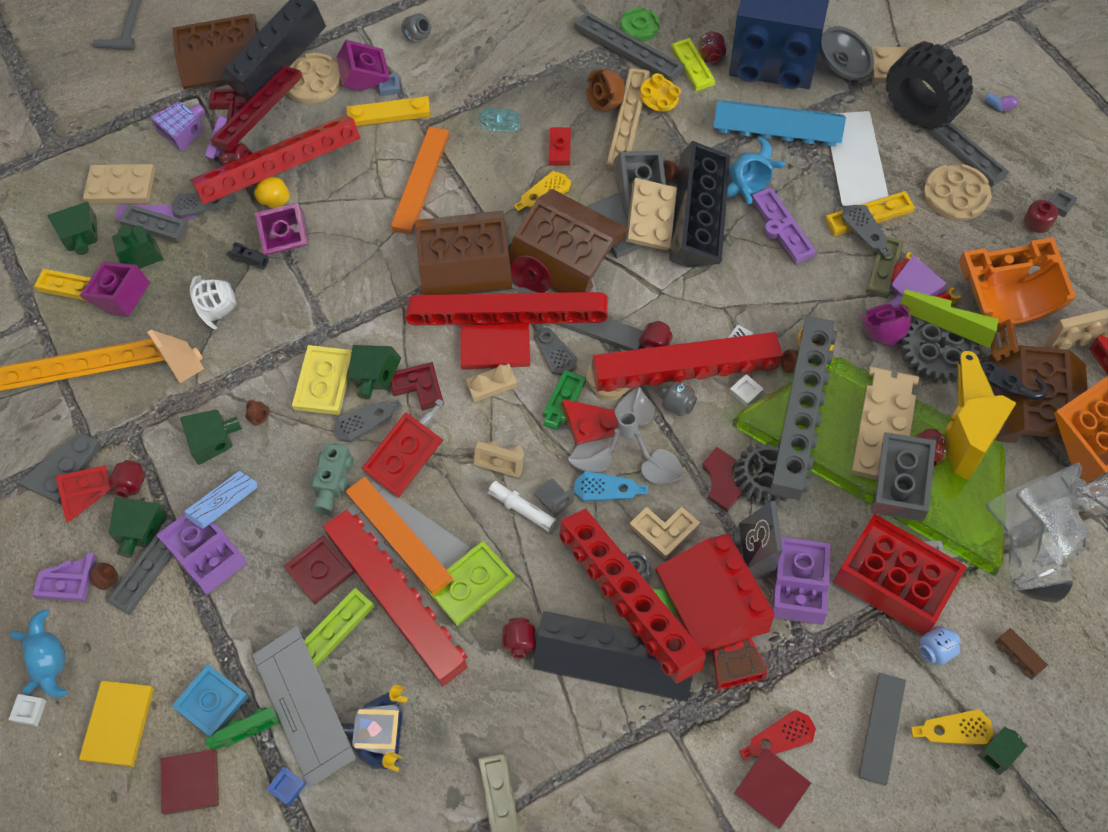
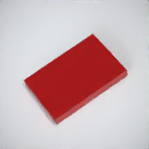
[461,323,531,370]
[361,412,443,497]

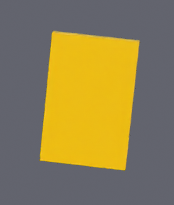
[79,681,154,767]

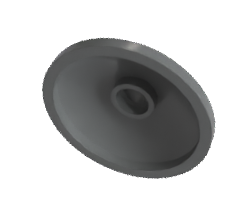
[819,26,874,80]

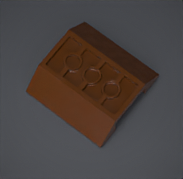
[172,14,258,89]
[509,189,628,293]
[415,210,513,295]
[988,345,1088,443]

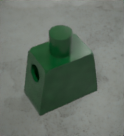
[48,202,98,255]
[112,225,164,269]
[348,345,401,400]
[180,409,242,465]
[109,497,167,558]

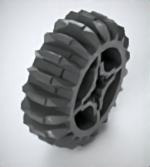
[734,441,798,505]

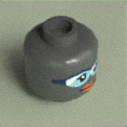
[401,13,431,42]
[660,381,697,416]

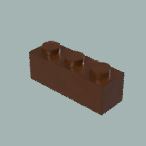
[995,627,1048,679]

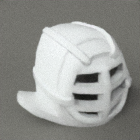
[190,275,237,330]

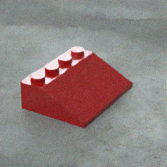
[833,513,967,635]
[655,533,775,651]

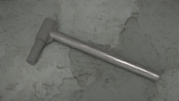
[93,0,140,50]

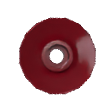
[510,255,551,293]

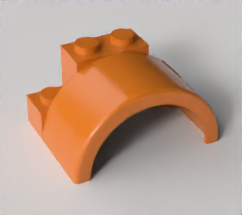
[958,237,1076,326]

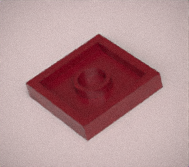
[283,535,355,605]
[733,748,811,829]
[161,749,219,815]

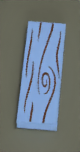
[184,471,257,529]

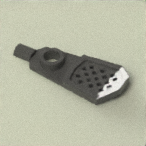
[172,193,237,218]
[841,205,892,257]
[531,324,578,374]
[334,399,402,442]

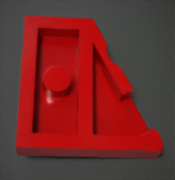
[561,400,618,445]
[55,465,112,522]

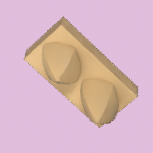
[465,364,518,402]
[474,441,524,478]

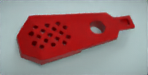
[739,710,816,761]

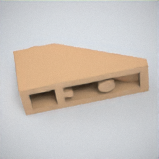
[147,330,204,383]

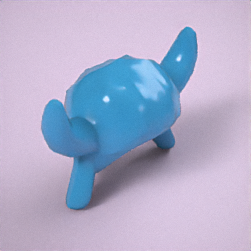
[727,137,785,204]
[10,610,67,698]

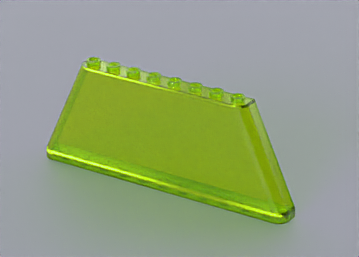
[732,357,1006,576]

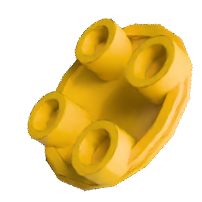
[640,73,681,112]

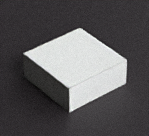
[729,374,764,408]
[9,694,47,727]

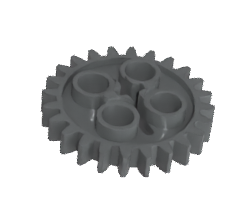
[901,318,980,384]

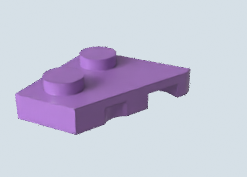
[205,116,228,161]
[32,553,97,602]

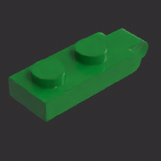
[543,370,586,431]
[205,707,281,750]

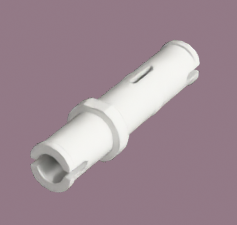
[488,481,557,533]

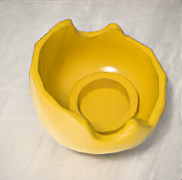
[254,176,290,209]

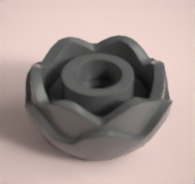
[626,552,651,579]

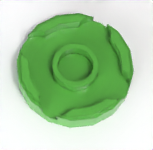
[620,7,660,42]

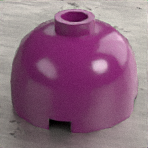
[862,304,911,346]

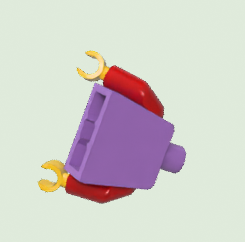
[889,252,961,308]

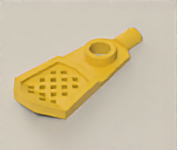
[513,171,571,212]
[911,709,994,745]

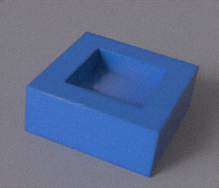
[266,767,306,807]

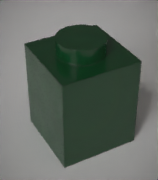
[977,726,1027,775]

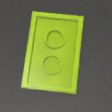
[424,540,515,627]

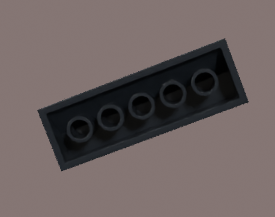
[221,0,326,101]
[669,141,730,268]
[533,611,693,702]

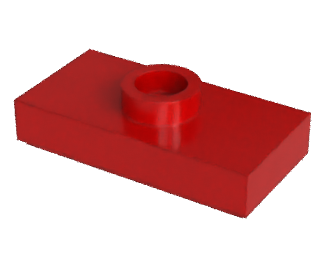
[549,127,571,165]

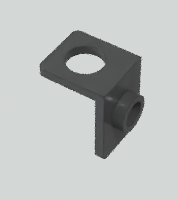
[535,479,574,517]

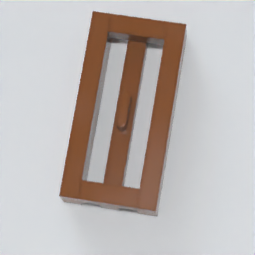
[991,319,1019,361]

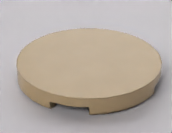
[286,53,342,104]
[924,164,992,221]

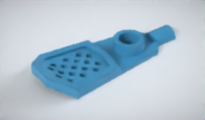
[574,471,648,502]

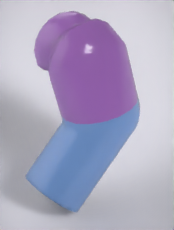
[984,93,1018,112]

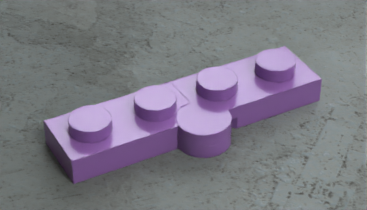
[752,187,817,264]

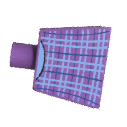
[151,102,206,151]

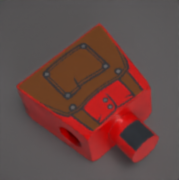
[711,638,768,691]

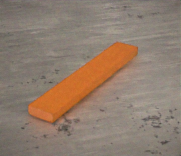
[391,126,450,234]
[345,477,453,595]

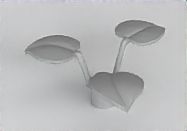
[568,387,683,485]

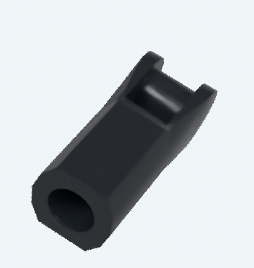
[227,242,269,270]

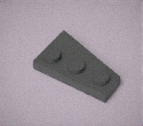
[18,433,102,505]

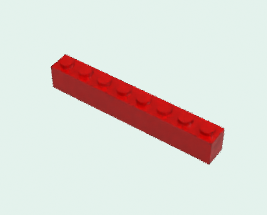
[591,332,783,392]
[323,509,468,687]

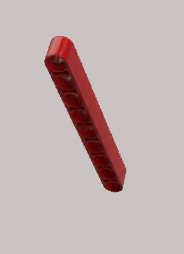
[405,292,608,325]

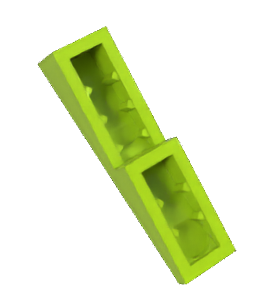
[900,289,998,348]

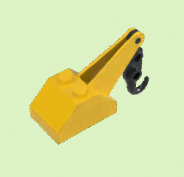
[944,351,1048,480]

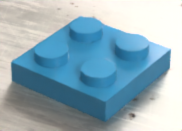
[172,664,249,736]

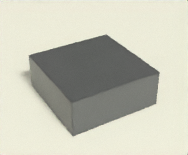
[1048,188,1077,218]

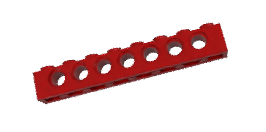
[190,115,361,205]
[559,509,706,684]

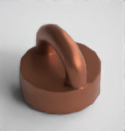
[663,160,679,183]
[781,349,798,373]
[246,400,270,425]
[90,562,118,590]

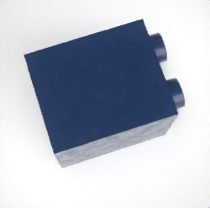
[729,0,829,90]

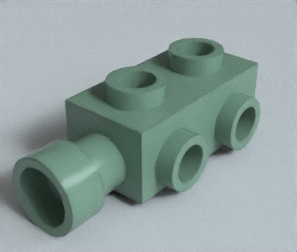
[311,443,354,515]

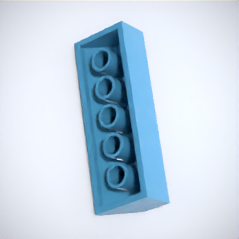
[714,99,846,146]

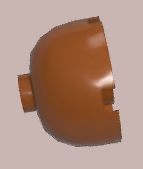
[586,69,625,112]

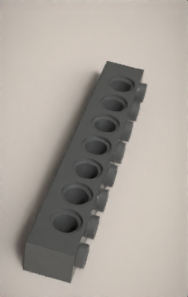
[770,315,837,500]

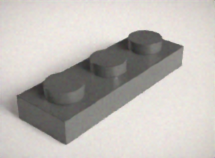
[119,204,189,243]

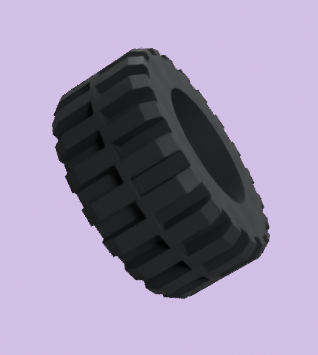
[886,43,973,129]

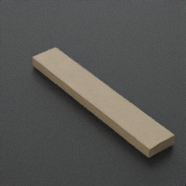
[607,68,650,169]

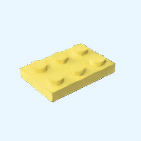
[292,345,352,415]

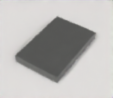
[586,192,644,258]

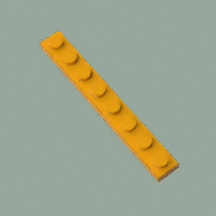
[0,334,173,391]

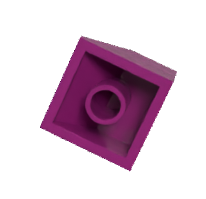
[336,40,390,91]
[255,203,308,256]
[80,261,150,317]

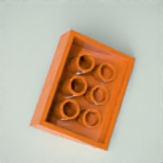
[1054,376,1108,483]

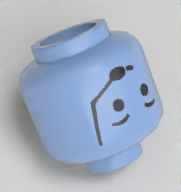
[919,626,960,666]

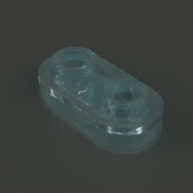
[479,108,521,132]

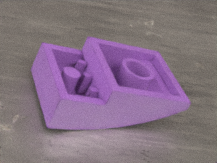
[156,514,247,595]
[772,537,831,625]

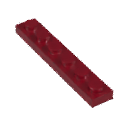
[210,66,302,151]

